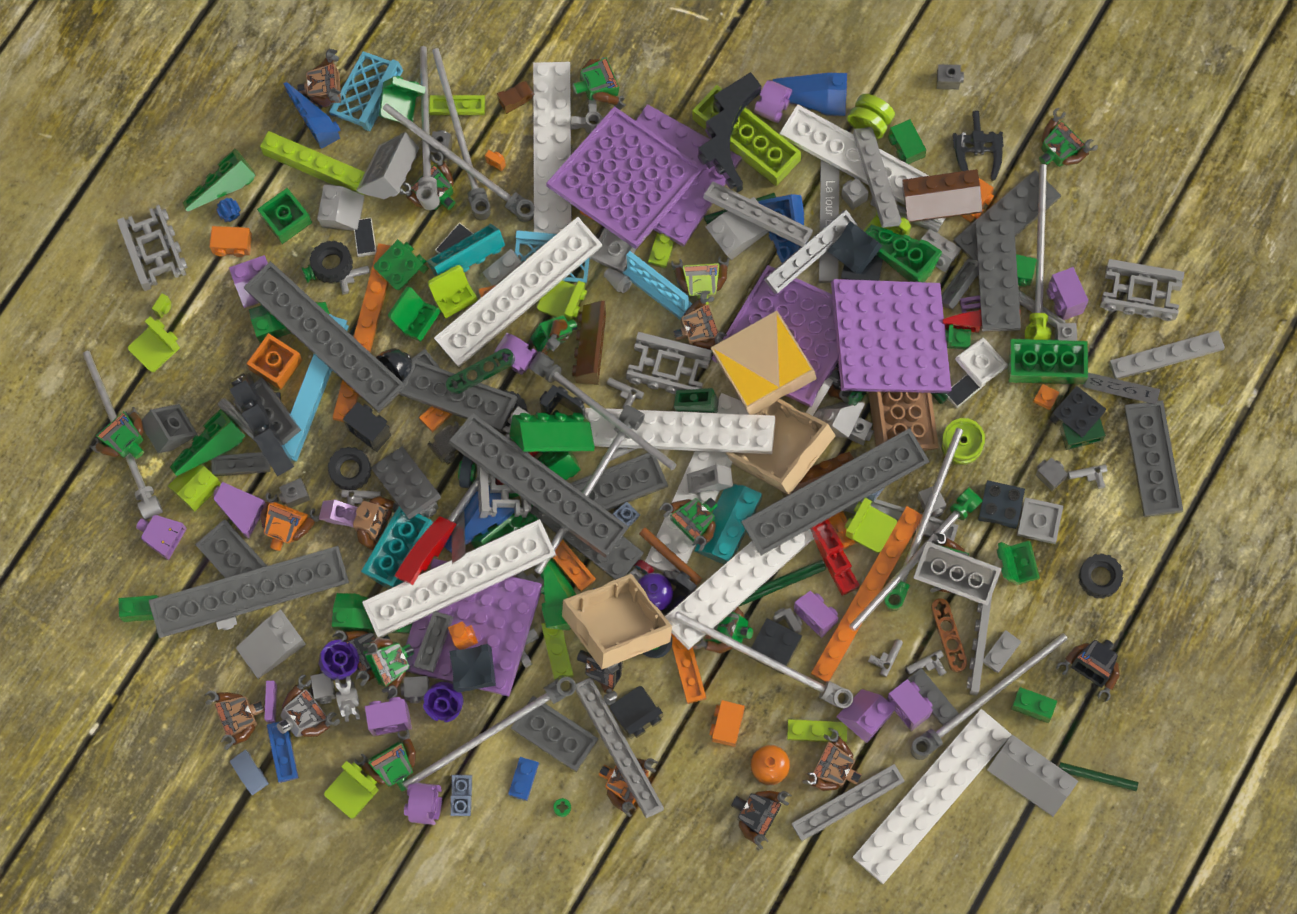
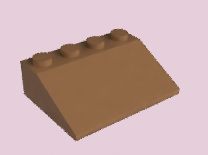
[868,391,939,451]

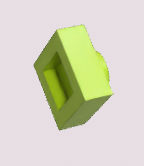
[152,293,172,318]

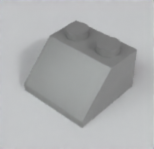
[317,185,364,231]
[814,402,865,437]

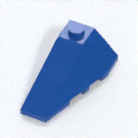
[773,73,847,116]
[283,82,341,149]
[758,194,804,263]
[444,485,515,553]

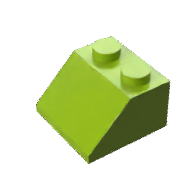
[168,464,221,512]

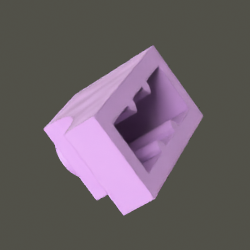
[319,500,358,528]

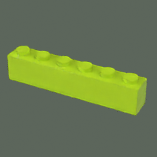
[260,131,365,195]

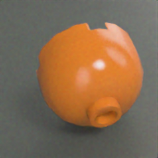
[751,745,790,785]

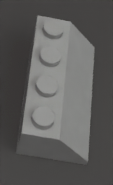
[357,132,419,199]
[913,541,1001,606]
[987,735,1078,817]

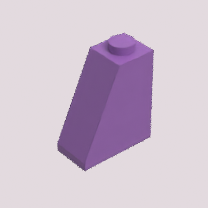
[213,482,265,539]

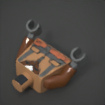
[297,49,341,108]
[673,291,727,350]
[353,496,399,551]
[204,690,265,750]
[803,728,862,791]

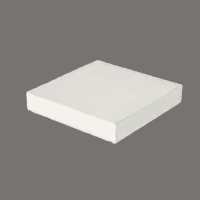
[955,337,1008,387]

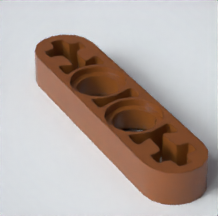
[931,598,967,673]

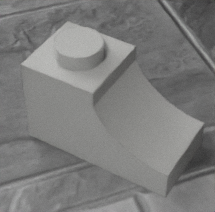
[687,464,733,494]

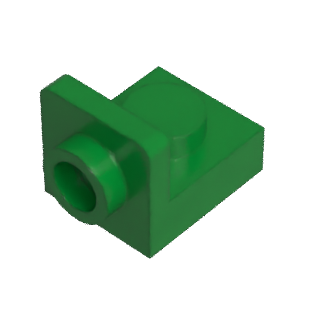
[945,325,971,350]

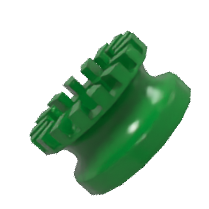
[302,264,316,283]
[553,798,571,817]

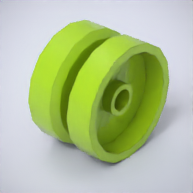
[847,94,895,139]
[941,418,985,465]

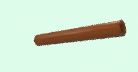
[639,527,703,585]

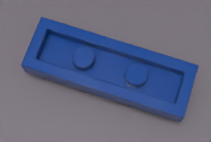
[267,721,299,783]

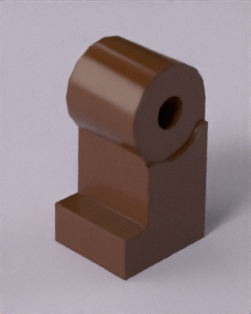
[497,81,535,114]

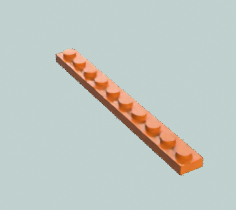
[332,243,391,422]
[811,506,922,683]

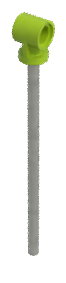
[1025,164,1052,340]

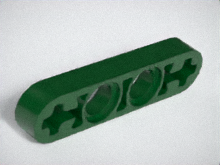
[446,348,515,394]

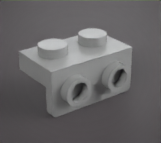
[920,229,961,272]

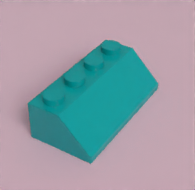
[427,224,505,276]
[694,484,762,565]
[361,507,433,589]

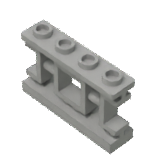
[117,205,188,291]
[1100,259,1184,321]
[626,332,712,394]
[477,441,531,518]

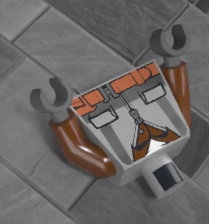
[277,675,340,737]

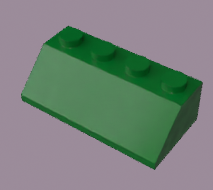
[1008,339,1088,384]
[509,413,595,452]

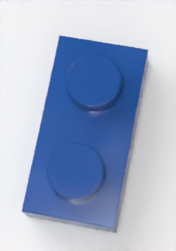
[508,757,539,801]

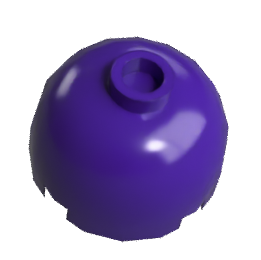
[638,573,673,611]
[319,639,359,680]
[423,682,464,722]

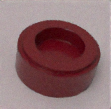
[634,559,654,575]

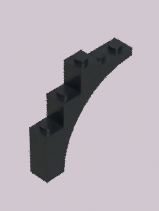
[698,72,762,193]
[229,372,294,477]

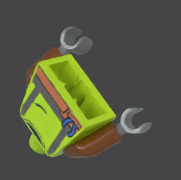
[671,256,730,305]

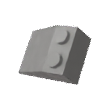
[705,197,769,260]
[236,609,306,679]

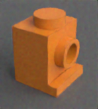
[448,621,478,650]

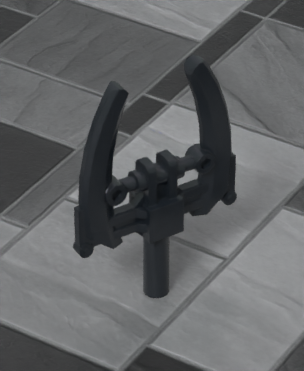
[952,110,1004,181]

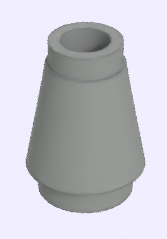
[604,268,632,293]

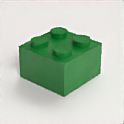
[257,188,312,244]

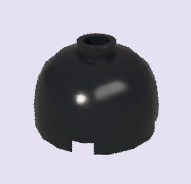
[376,348,412,382]

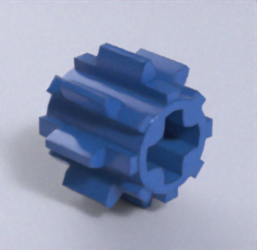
[216,198,241,222]

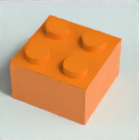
[246,333,302,390]

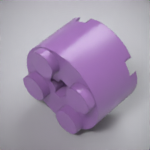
[754,80,792,124]
[494,332,538,375]
[404,782,442,825]

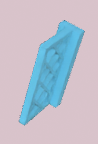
[329,51,403,131]
[515,231,590,284]
[623,251,692,320]

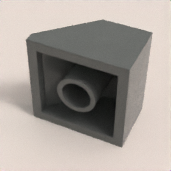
[142,404,198,453]

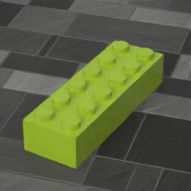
[692,85,801,187]

